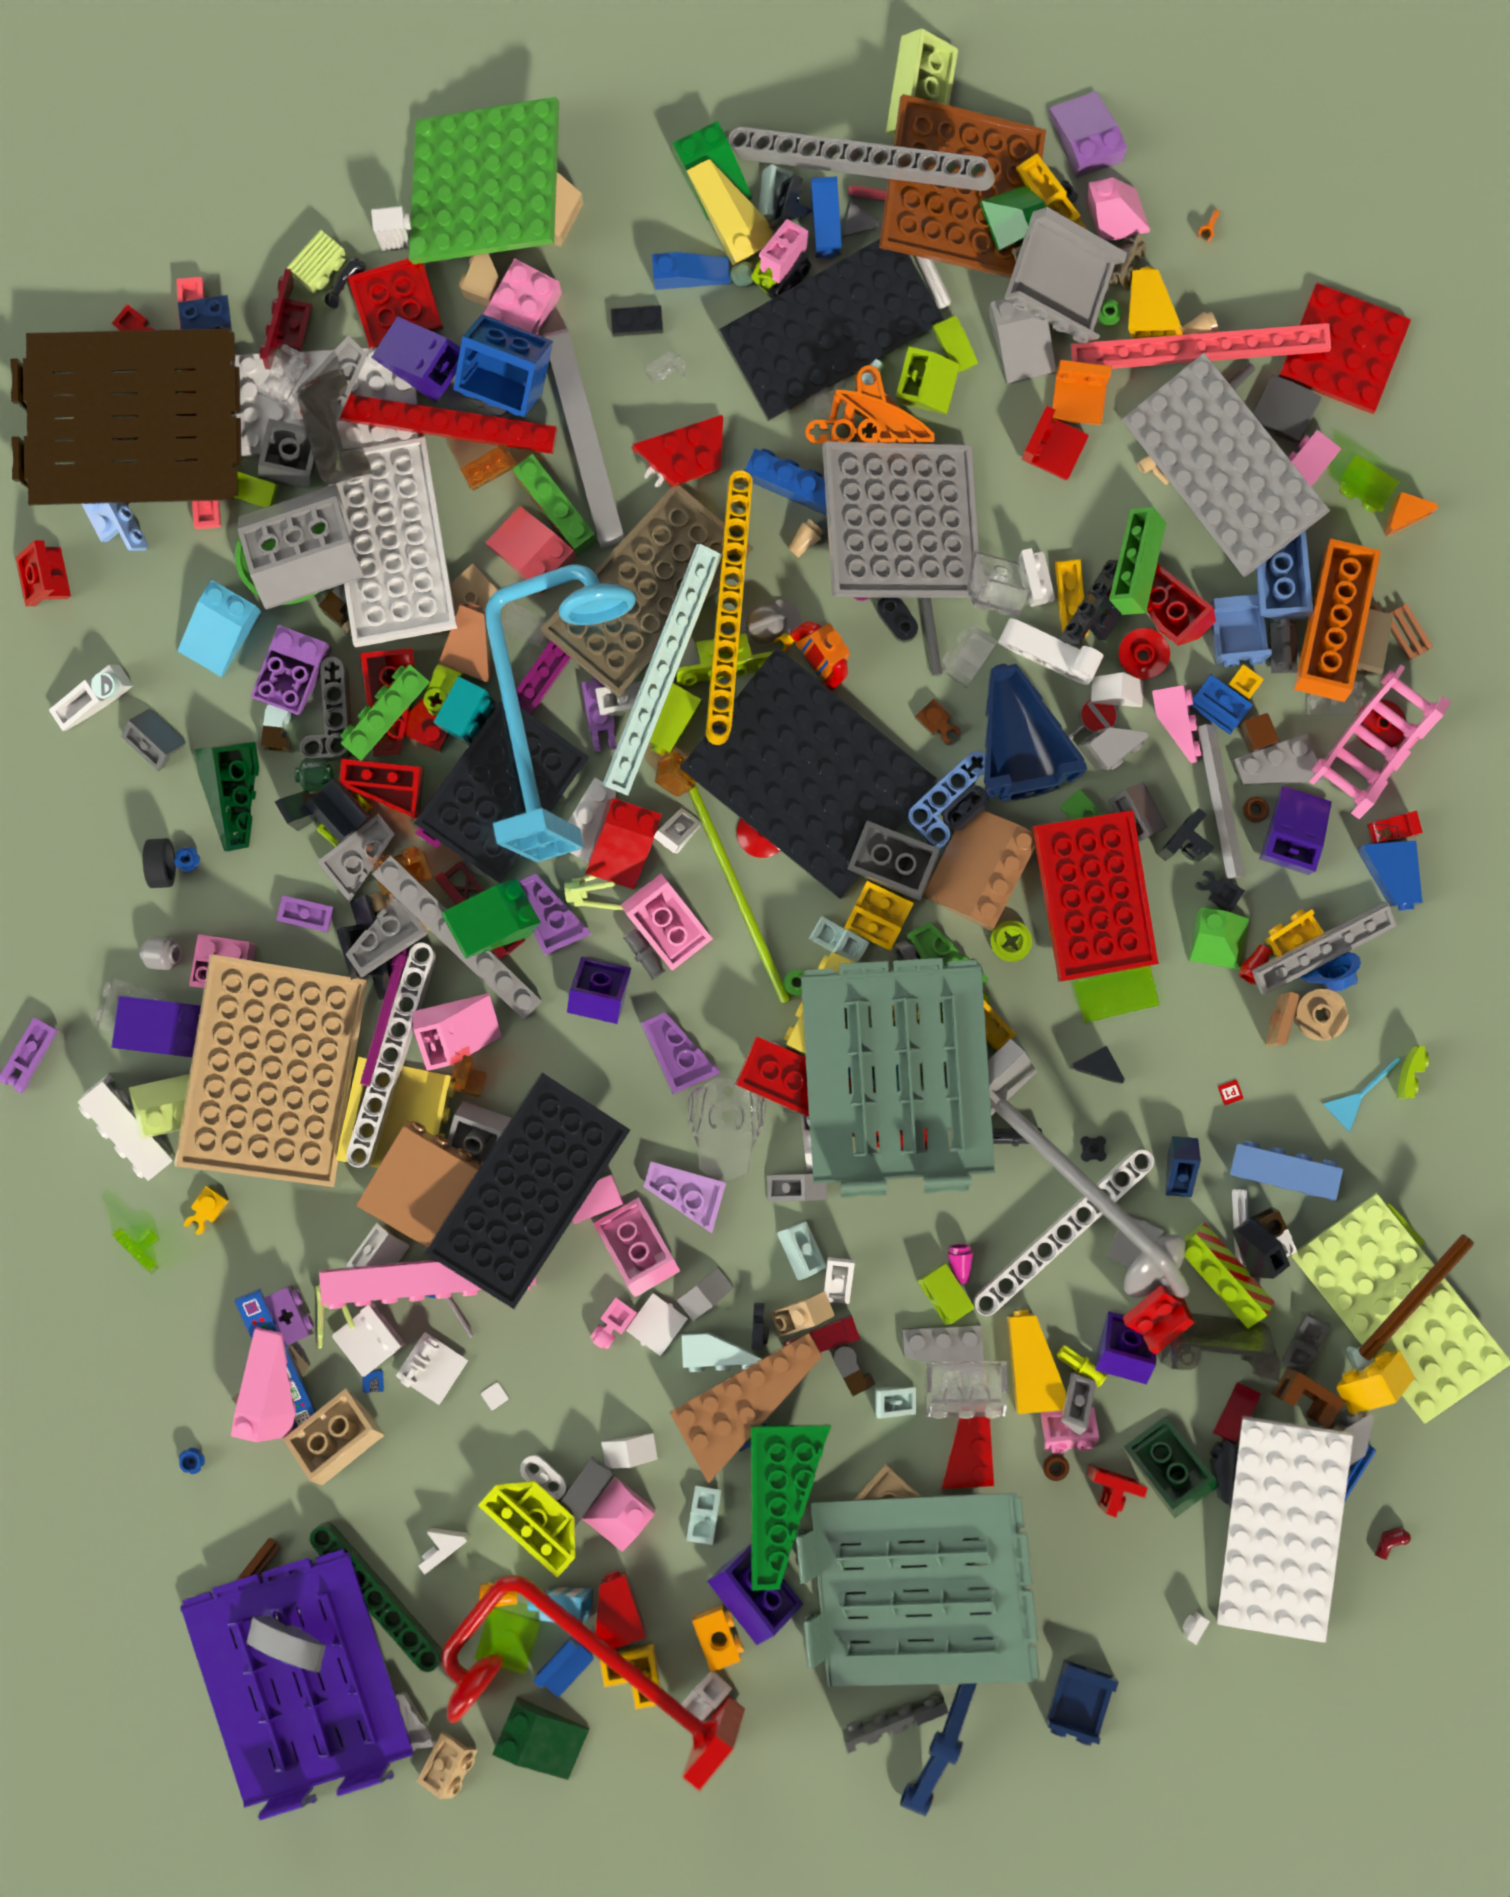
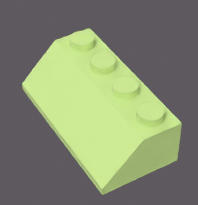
[886,28,958,137]
[129,1074,190,1139]

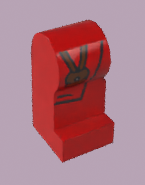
[1367,811,1423,844]

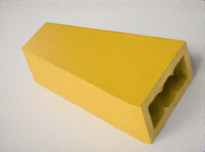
[1007,1309,1067,1414]

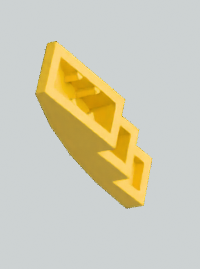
[1016,153,1088,230]

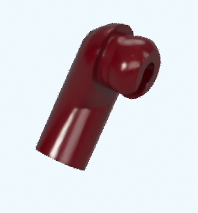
[1374,1528,1411,1560]

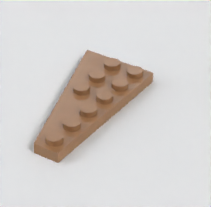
[669,1333,822,1483]

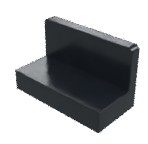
[305,778,369,843]

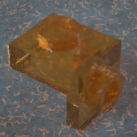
[452,1055,487,1097]

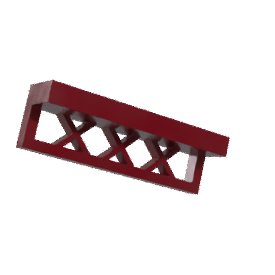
[434,861,526,960]

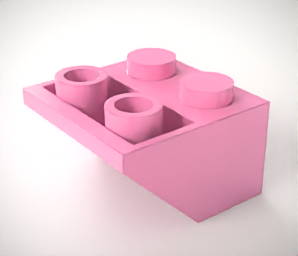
[189,934,256,988]

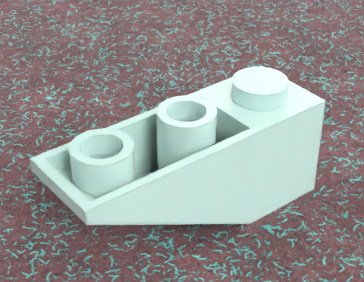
[682,1332,763,1372]

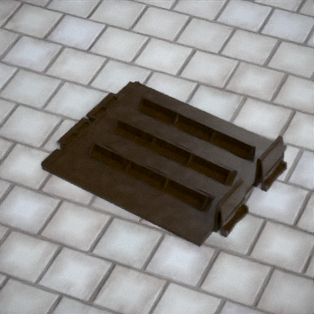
[10,329,242,506]

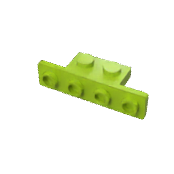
[676,634,773,686]

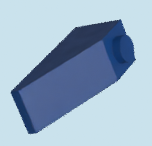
[652,252,731,290]

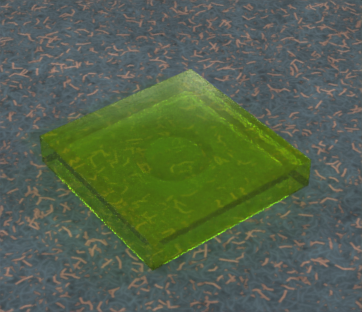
[474,1607,541,1675]

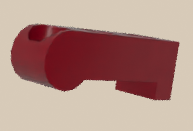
[782,1315,860,1353]

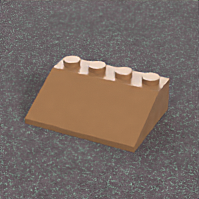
[922,811,1036,931]

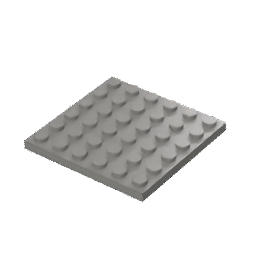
[822,442,982,598]

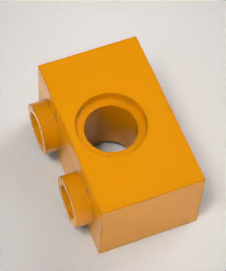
[692,1605,744,1672]

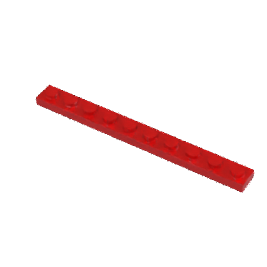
[299,394,557,454]

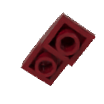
[1212,1381,1261,1445]

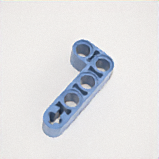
[907,751,986,848]

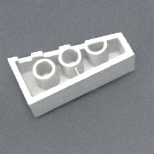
[78,1073,175,1181]

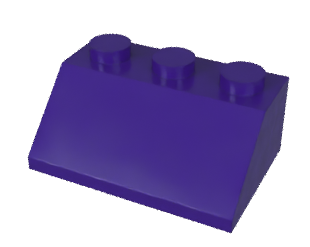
[707,1543,803,1645]

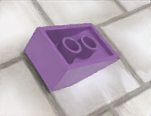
[1049,91,1127,178]

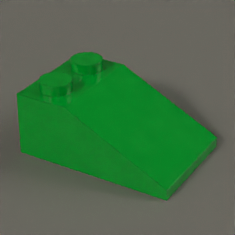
[672,120,752,221]
[441,878,541,959]

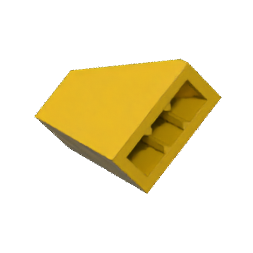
[1128,267,1184,339]

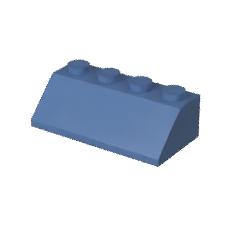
[1256,530,1313,621]

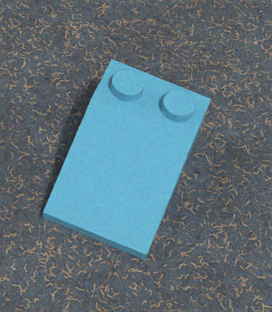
[177,580,262,677]

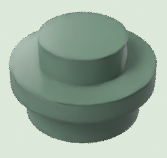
[731,261,755,287]

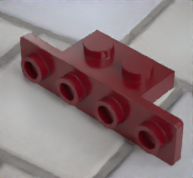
[259,268,313,370]

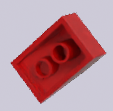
[585,798,662,890]

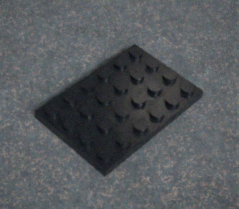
[414,700,589,883]

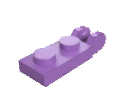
[581,680,617,752]

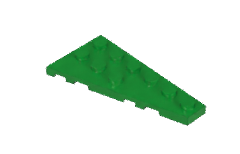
[751,1424,831,1590]

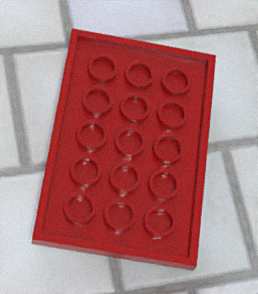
[1033,810,1159,982]

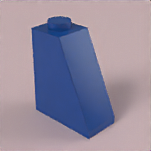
[810,176,842,260]
[1358,841,1423,911]

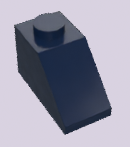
[1165,1136,1201,1197]

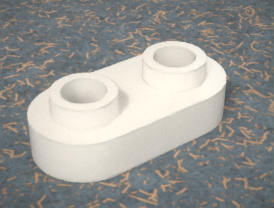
[520,1455,567,1500]

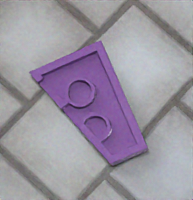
[518,874,592,956]
[641,1012,721,1095]

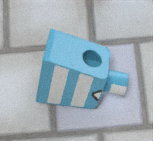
[527,1587,593,1623]

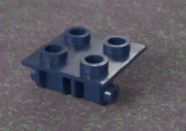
[178,295,232,332]

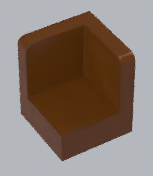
[1239,713,1279,754]

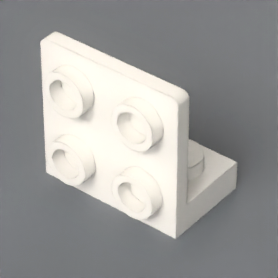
[332,1302,405,1377]

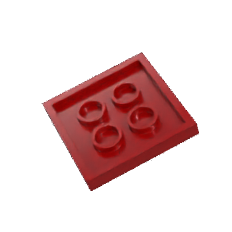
[348,258,444,349]

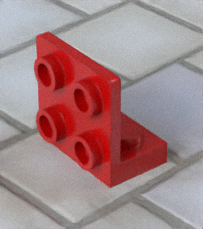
[1021,406,1089,481]

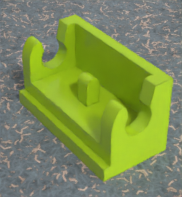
[917,1263,975,1325]

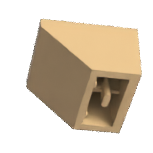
[554,172,583,247]

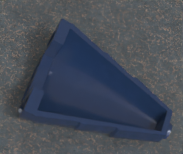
[984,664,1087,801]

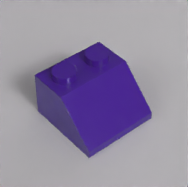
[567,956,632,1024]
[1095,1311,1157,1385]

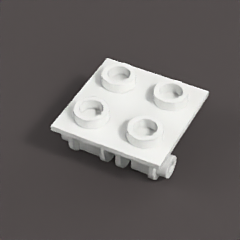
[396,1332,469,1405]

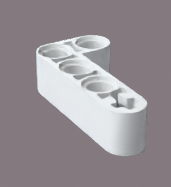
[998,618,1103,685]

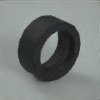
[142,838,176,888]

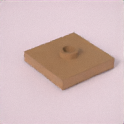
[1265,992,1300,1047]

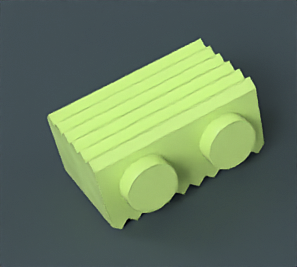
[287,230,347,294]

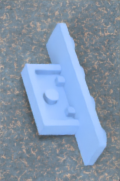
[82,503,148,551]

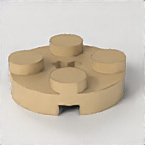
[1294,989,1349,1041]

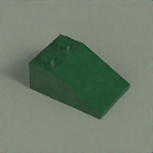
[1124,1416,1217,1518]
[492,1697,590,1780]

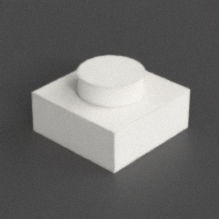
[1183,1611,1210,1645]

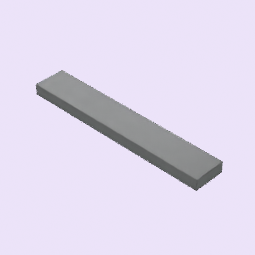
[1197,724,1245,879]
[1252,902,1397,995]

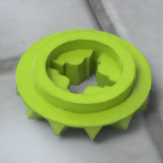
[990,920,1032,962]

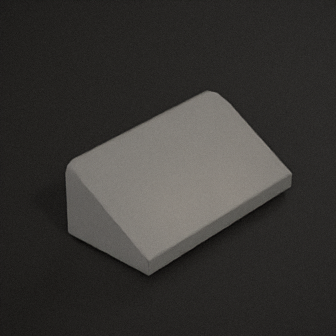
[1061,1372,1096,1435]

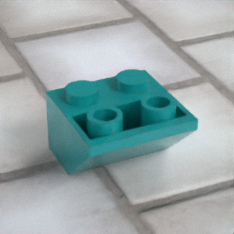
[434,676,495,746]

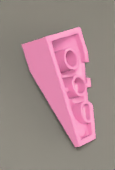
[231,1327,296,1442]

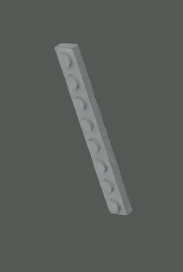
[372,855,542,1020]

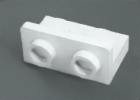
[1018,548,1055,607]

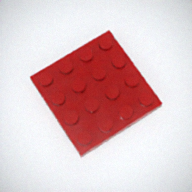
[1278,282,1412,414]

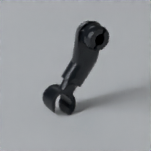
[324,257,366,309]

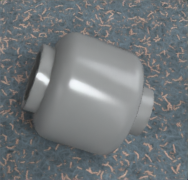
[140,936,181,970]

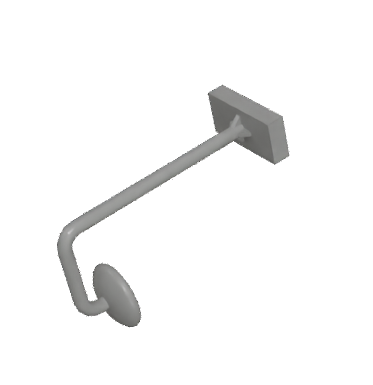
[948,1039,1190,1298]

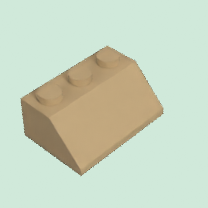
[283,1388,384,1485]

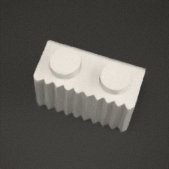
[371,206,411,252]

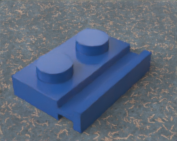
[1189,674,1253,735]

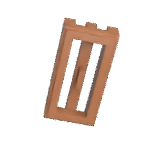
[1388,603,1433,661]

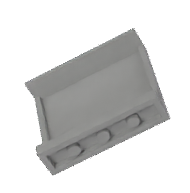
[1004,207,1127,343]

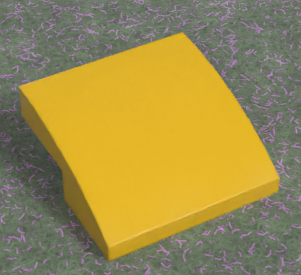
[844,879,914,951]

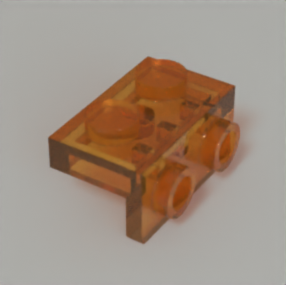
[460,444,517,491]

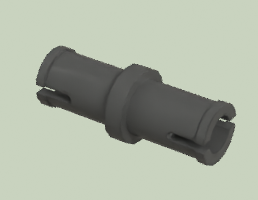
[623,929,666,980]

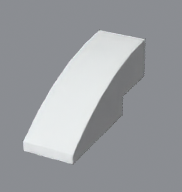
[49,665,133,731]

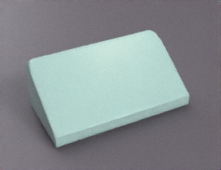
[758,165,793,220]
[777,1220,826,1280]

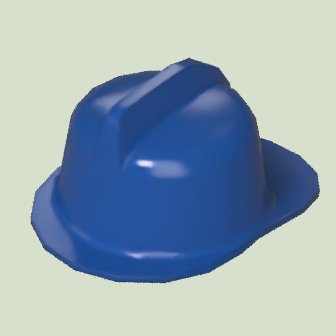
[1300,952,1361,991]

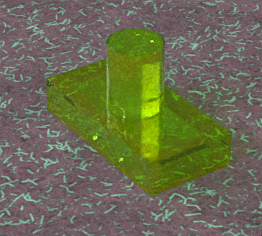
[112,1227,159,1275]

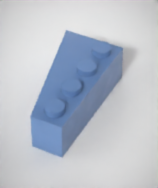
[1230,1140,1343,1202]

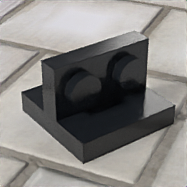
[1157,808,1214,861]

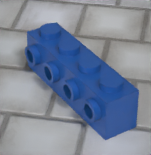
[745,448,827,516]

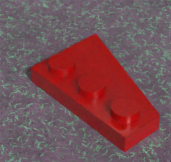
[404,678,473,753]
[941,1405,994,1489]

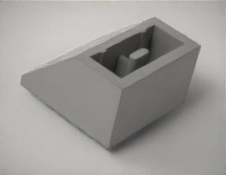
[1077,727,1149,770]
[1318,1409,1374,1466]

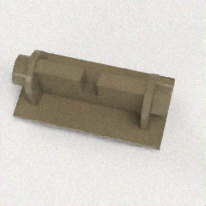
[1109,232,1146,291]

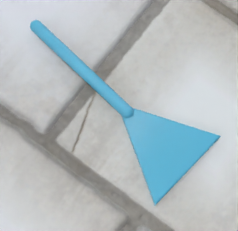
[1322,1057,1401,1132]

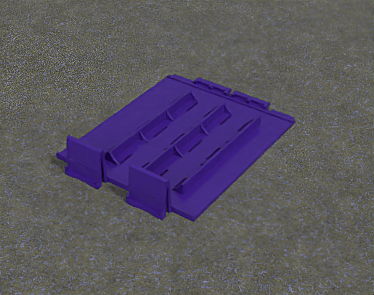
[180,1549,414,1820]

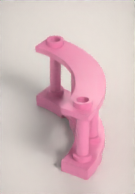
[1309,665,1451,819]

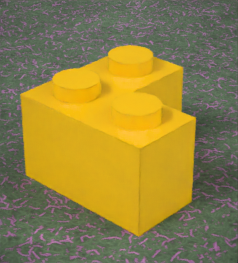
[1336,1350,1415,1415]
[600,1643,662,1709]

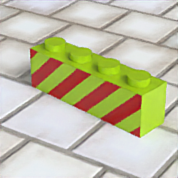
[1184,1222,1275,1329]

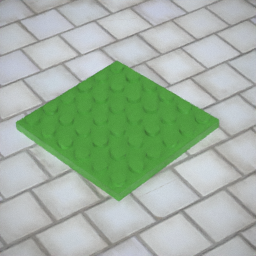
[409,96,560,264]

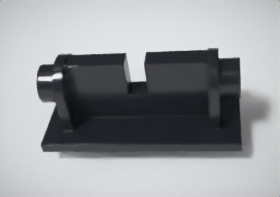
[767,251,812,299]

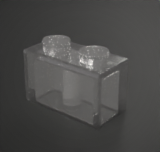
[941,624,998,688]

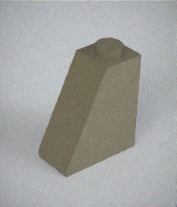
[1356,606,1393,677]

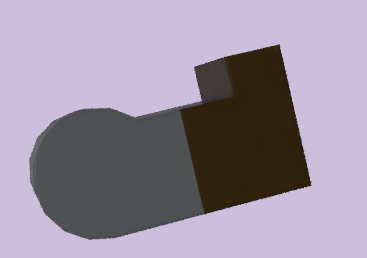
[318,584,348,628]
[833,1345,876,1397]

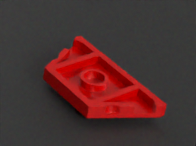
[631,415,724,487]

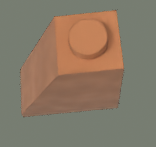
[439,602,492,682]

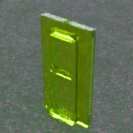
[1073,966,1160,1023]

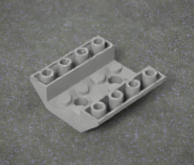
[237,484,364,610]

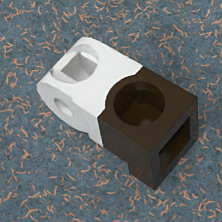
[1251,1207,1297,1257]

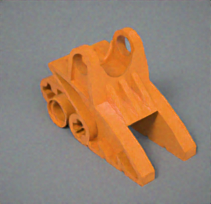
[805,365,934,445]

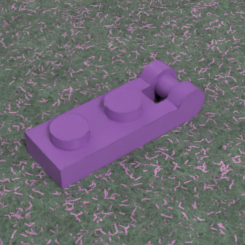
[0,1017,59,1094]

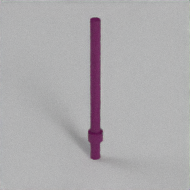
[360,946,410,1087]

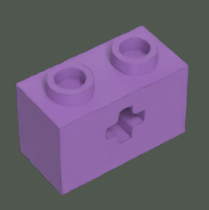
[265,1286,314,1346]

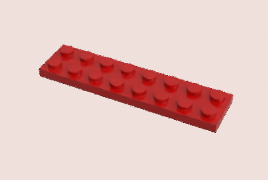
[735,1036,928,1151]

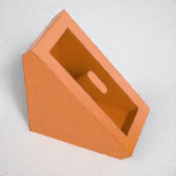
[1384,492,1439,537]

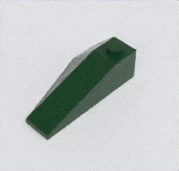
[195,742,259,852]

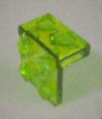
[1338,453,1400,513]

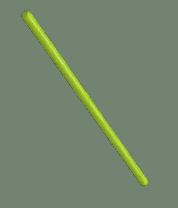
[678,768,791,1004]

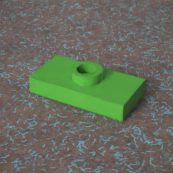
[1060,789,1104,820]

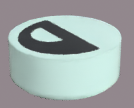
[91,672,119,698]

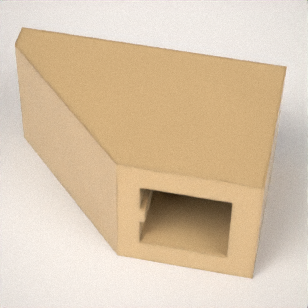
[459,253,500,307]
[770,1291,835,1337]

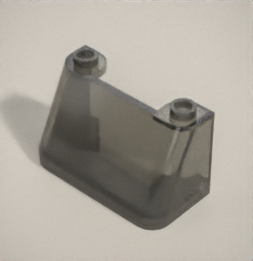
[297,368,373,485]
[1161,1313,1281,1382]

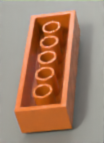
[1294,538,1381,702]

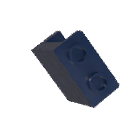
[1045,1660,1119,1746]

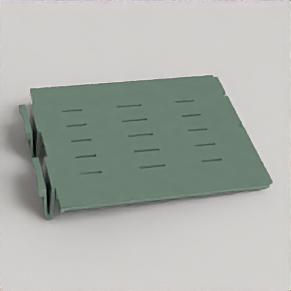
[801,958,995,1198]
[796,1493,1039,1687]

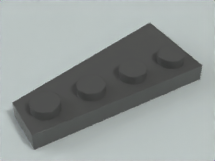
[843,1695,949,1754]

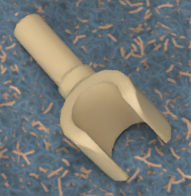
[1137,456,1169,485]

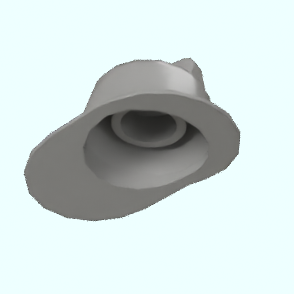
[740,600,801,647]

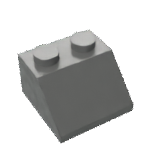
[258,418,320,489]

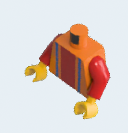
[773,621,850,691]

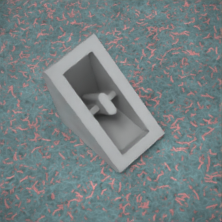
[677,1267,734,1321]

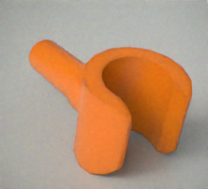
[1197,209,1220,243]

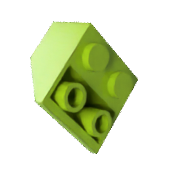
[896,347,960,415]

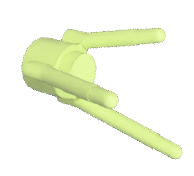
[564,875,624,911]
[315,1285,355,1349]

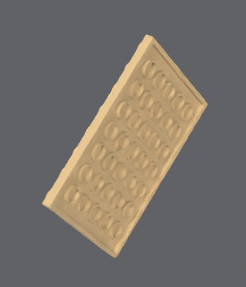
[174,954,368,1187]

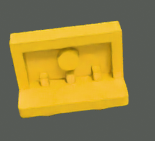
[1264,908,1324,958]

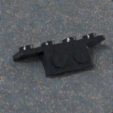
[1060,560,1121,644]
[336,895,397,1000]

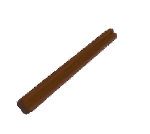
[1358,1234,1474,1361]

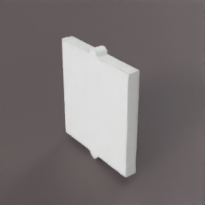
[626,1293,688,1356]

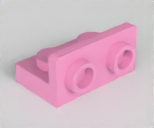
[1041,1407,1099,1454]

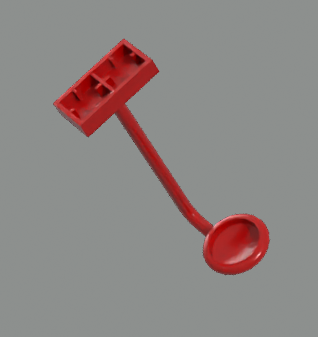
[442,1575,745,1791]

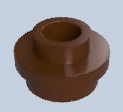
[1243,797,1269,823]
[1043,1454,1069,1481]

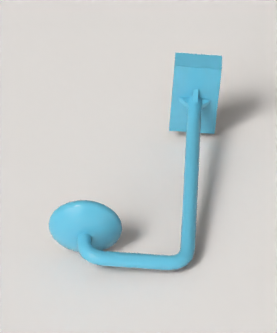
[485,564,636,862]

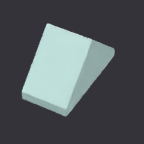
[875,1387,916,1418]

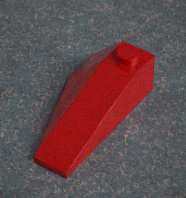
[1147,563,1216,646]
[360,648,415,757]

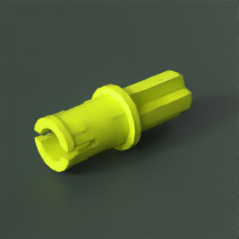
[1057,1345,1108,1387]

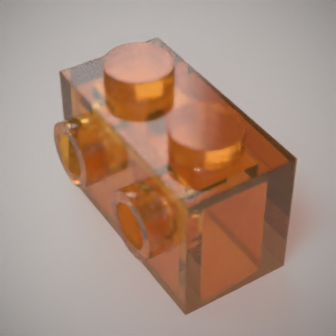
[373,846,432,895]

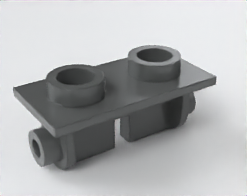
[1270,618,1298,673]

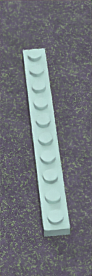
[602,544,722,796]

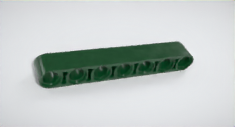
[309,1522,443,1672]

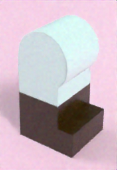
[260,704,292,752]

